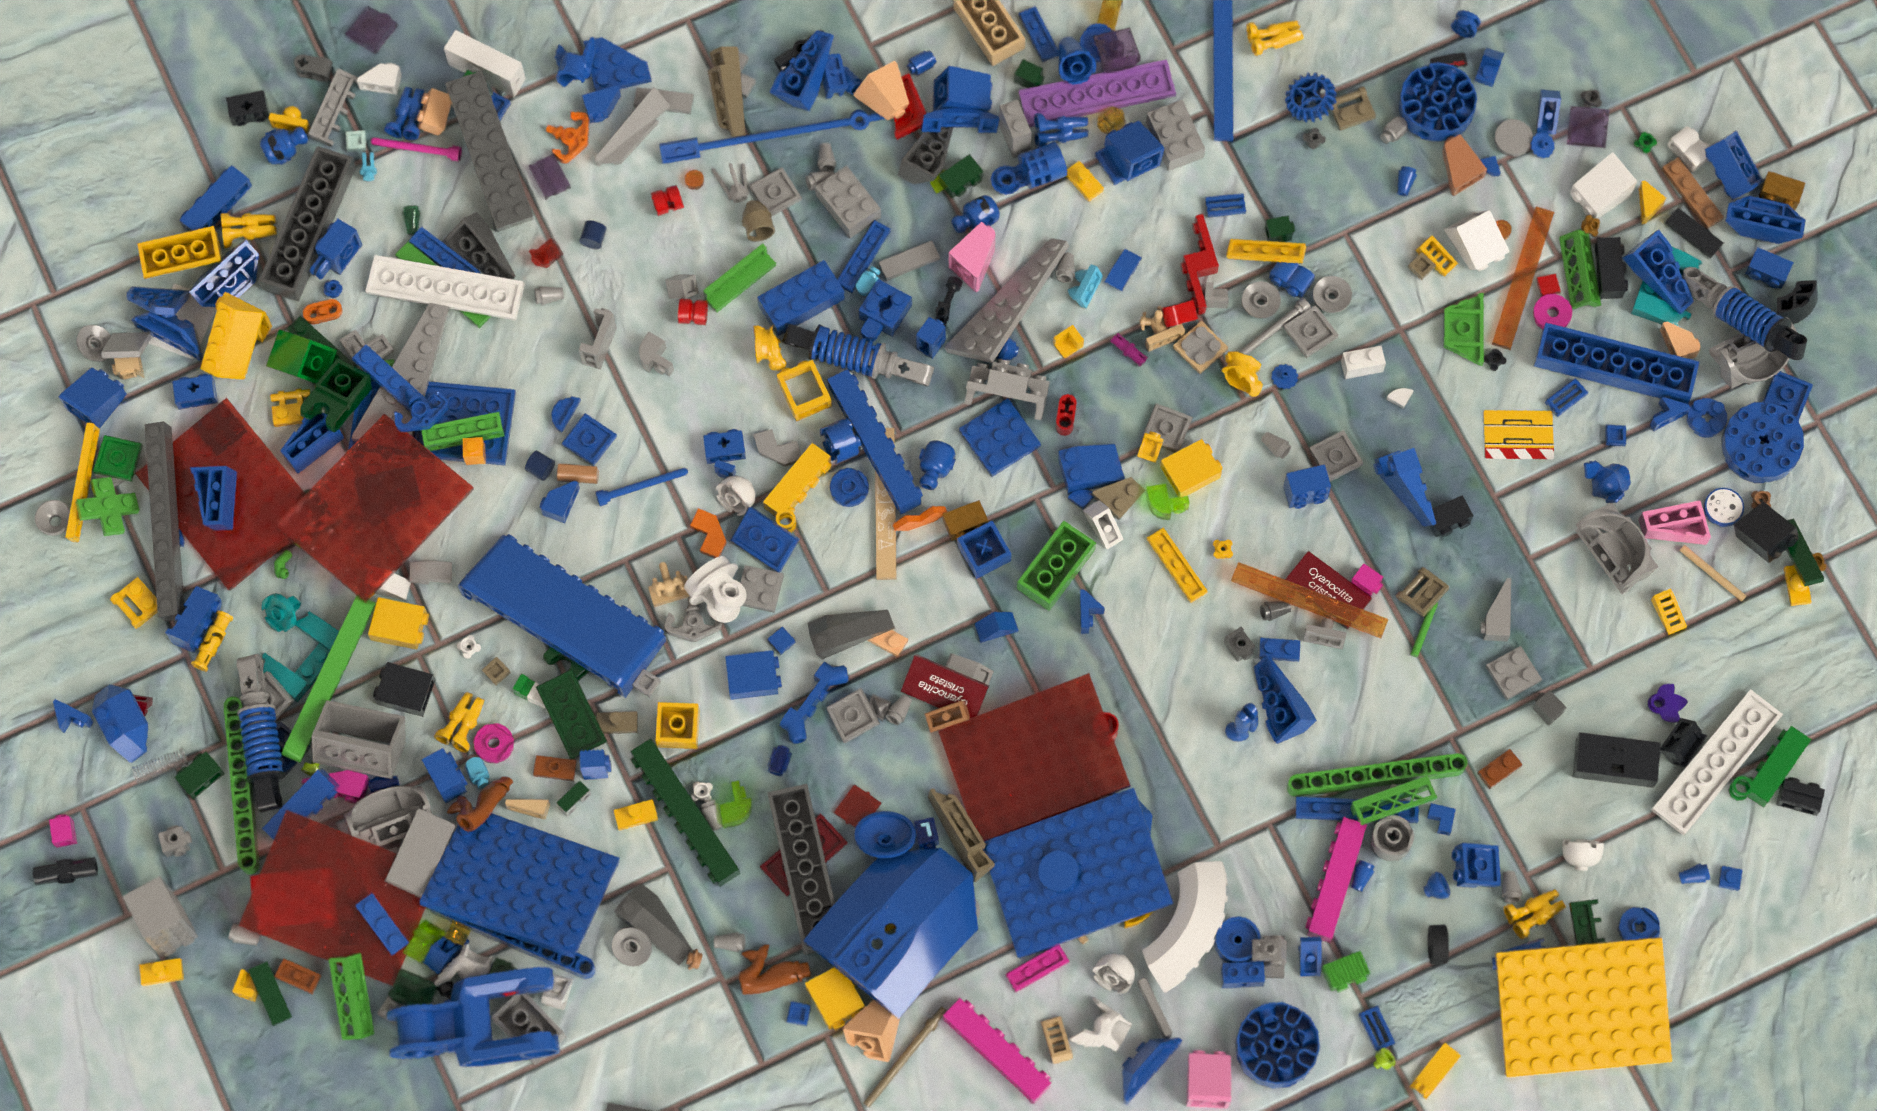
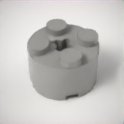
[1371,815,1414,861]

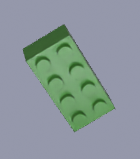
[1017,520,1096,611]

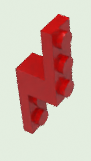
[1180,214,1219,315]

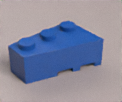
[280,413,344,474]
[190,466,237,530]
[165,586,222,653]

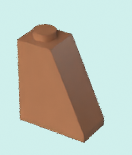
[1442,134,1487,196]

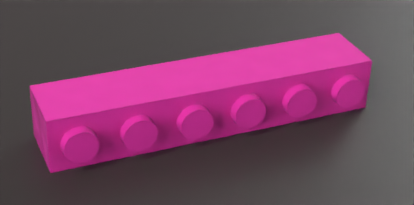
[1305,817,1367,943]
[943,998,1051,1104]

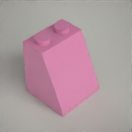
[949,222,996,293]
[1186,1050,1231,1109]

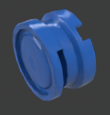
[1451,10,1481,38]

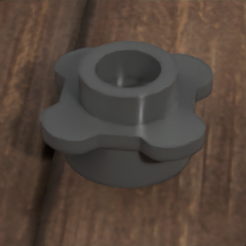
[1581,89,1602,109]
[1303,128,1326,149]

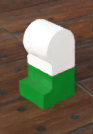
[512,673,545,708]

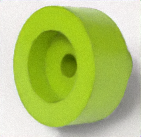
[301,761,320,776]
[1373,1048,1396,1070]

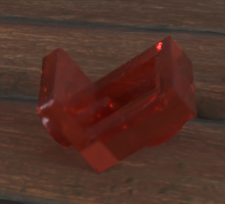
[529,238,564,268]

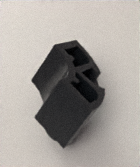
[1777,280,1818,325]

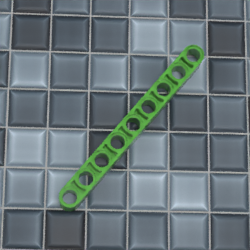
[281,594,376,763]
[224,696,260,875]
[1287,753,1467,797]

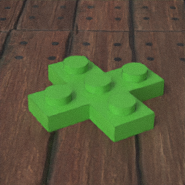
[76,477,140,536]

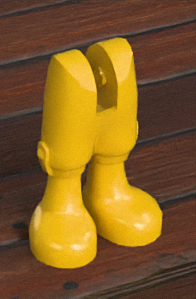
[1246,20,1304,56]
[221,213,277,248]
[434,692,485,753]
[1503,889,1566,939]

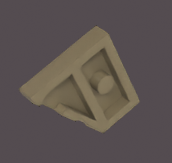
[1091,477,1146,520]

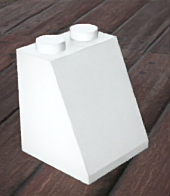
[1570,152,1637,219]
[1444,210,1510,271]

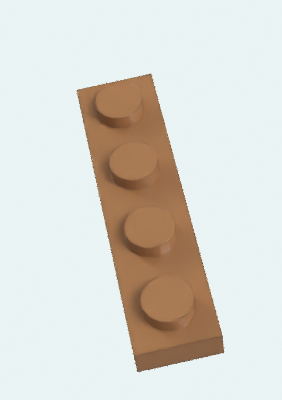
[1662,157,1724,229]

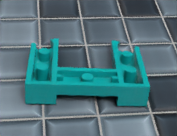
[1631,247,1702,327]
[262,611,339,703]

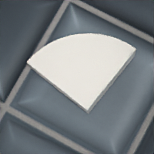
[1386,388,1413,409]

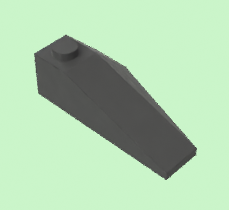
[897,127,953,184]
[443,212,516,280]
[808,609,895,660]
[614,884,692,966]

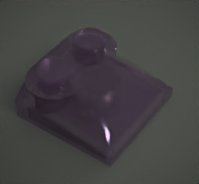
[345,6,398,54]
[1093,27,1141,73]
[1567,106,1610,148]

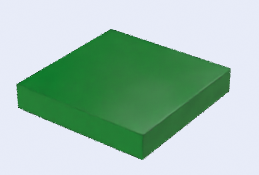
[93,435,143,482]

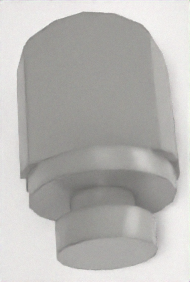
[1380,117,1407,144]

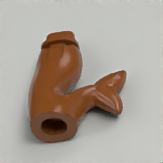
[447,777,513,832]
[738,944,811,995]

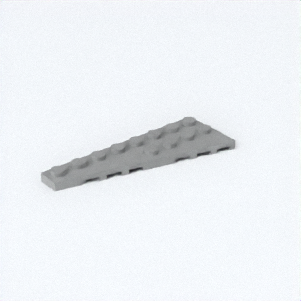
[944,238,1069,363]
[352,303,449,452]

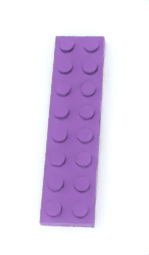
[1018,59,1176,127]

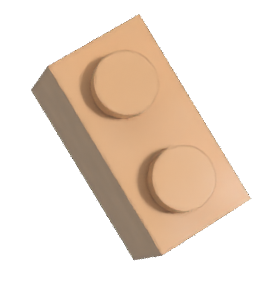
[417,88,451,136]

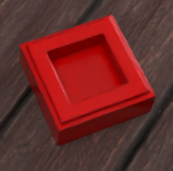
[1536,274,1561,297]

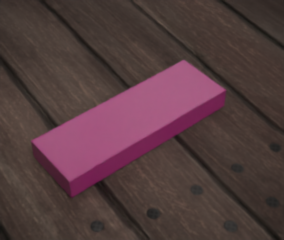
[1006,945,1069,993]

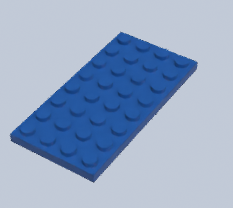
[348,377,516,466]

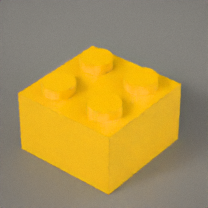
[655,702,700,749]

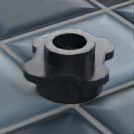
[1484,348,1507,371]

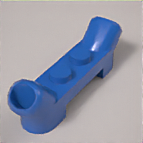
[779,662,849,744]

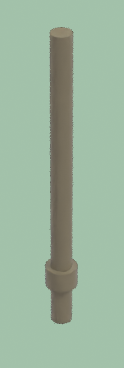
[863,1006,947,1108]

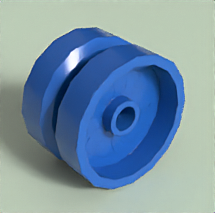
[1214,916,1261,963]

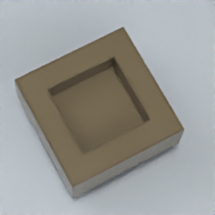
[1408,253,1436,280]
[482,657,511,686]

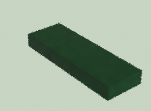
[248,961,292,1027]

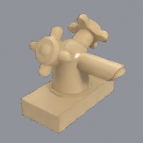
[1139,306,1185,352]
[648,562,690,607]

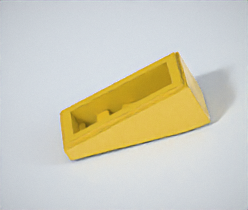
[1415,235,1458,276]
[1651,589,1687,635]

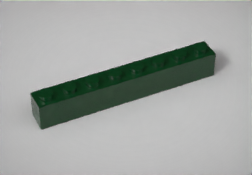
[630,738,740,887]

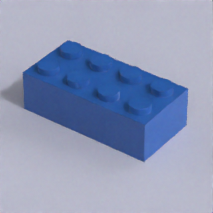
[757,260,845,337]

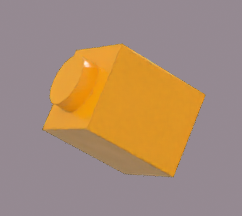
[463,437,486,465]

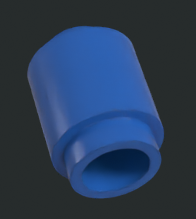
[907,50,937,76]

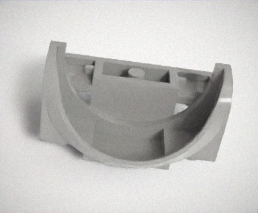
[1709,317,1797,389]
[964,359,1050,420]
[1575,503,1658,594]
[343,786,432,854]

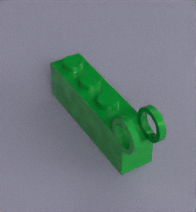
[1729,726,1812,808]

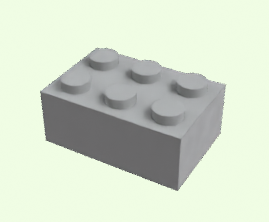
[1146,100,1205,171]
[815,166,881,238]
[491,994,566,1066]

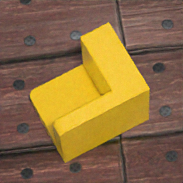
[1053,325,1084,358]
[232,969,259,1002]

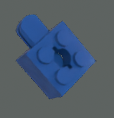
[310,218,362,280]
[858,279,912,342]

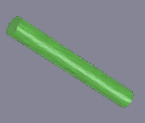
[1410,602,1438,657]

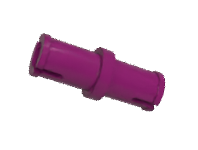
[1110,333,1148,367]

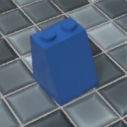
[933,66,993,112]
[1104,121,1165,181]
[58,367,127,428]

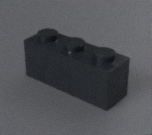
[1594,237,1628,299]

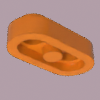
[303,299,343,325]

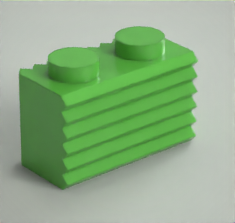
[1321,950,1370,993]

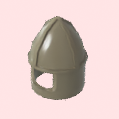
[742,200,775,242]

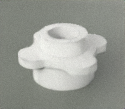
[457,635,481,659]
[691,782,713,802]

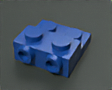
[1451,843,1501,888]

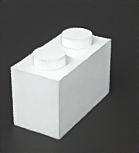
[1341,346,1386,379]

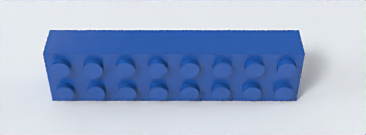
[1534,323,1699,404]

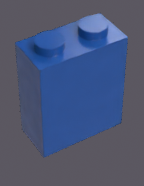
[725,650,782,700]

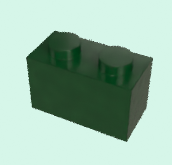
[938,154,984,199]
[174,751,225,800]

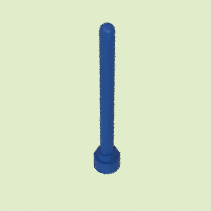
[595,468,688,507]

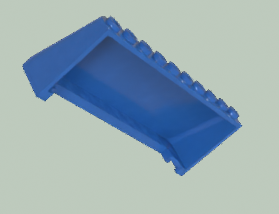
[458,534,666,698]

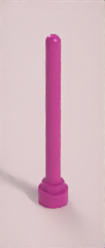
[371,138,462,162]

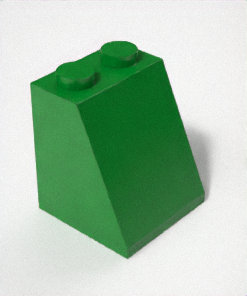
[266,329,337,384]

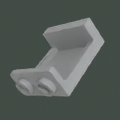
[579,308,617,370]

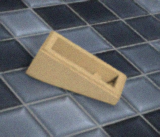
[505,799,550,819]
[1041,1016,1073,1064]

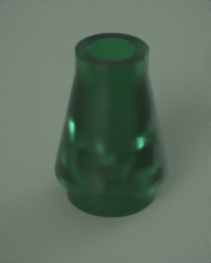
[402,205,421,235]

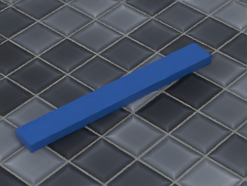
[1213,0,1234,141]

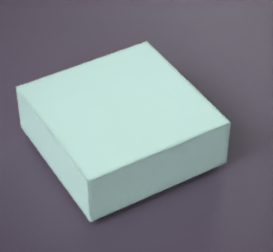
[346,130,367,152]

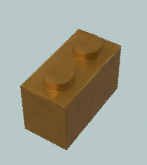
[1758,171,1805,210]
[943,500,988,541]

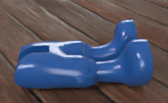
[384,87,425,140]
[1034,113,1088,148]
[1225,703,1258,742]

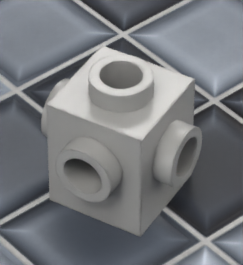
[158,825,192,857]

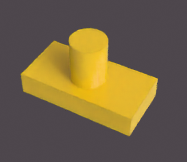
[1066,160,1104,202]
[613,799,658,831]
[139,958,184,986]

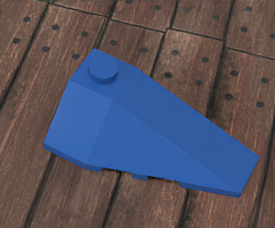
[770,30,834,111]
[1623,230,1694,314]
[1254,655,1317,744]

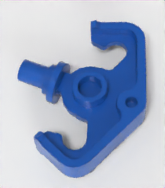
[394,387,449,432]

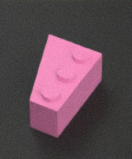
[1638,500,1711,545]

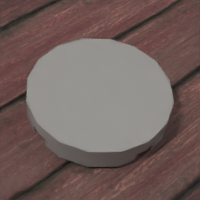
[1494,119,1533,157]

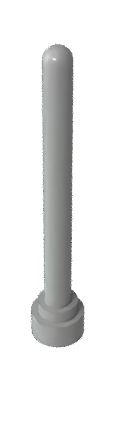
[1239,297,1311,355]

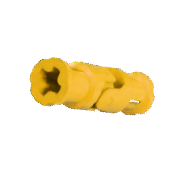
[191,610,234,672]

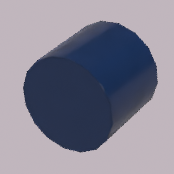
[579,220,607,249]
[525,450,555,481]

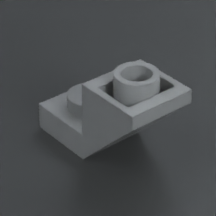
[945,653,994,685]

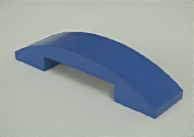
[921,108,999,133]

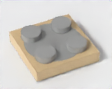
[1173,321,1229,374]

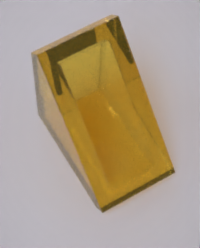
[1097,0,1123,31]

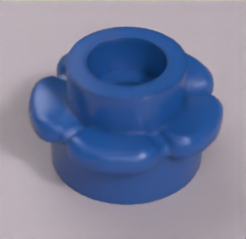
[324,280,343,298]

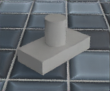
[1303,618,1347,650]

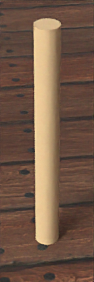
[1679,545,1746,602]

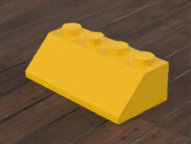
[137,226,222,279]
[200,295,265,380]

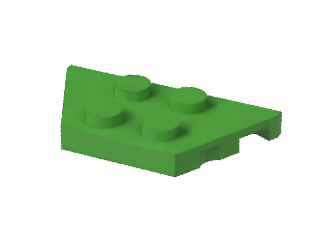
[1444,293,1484,366]

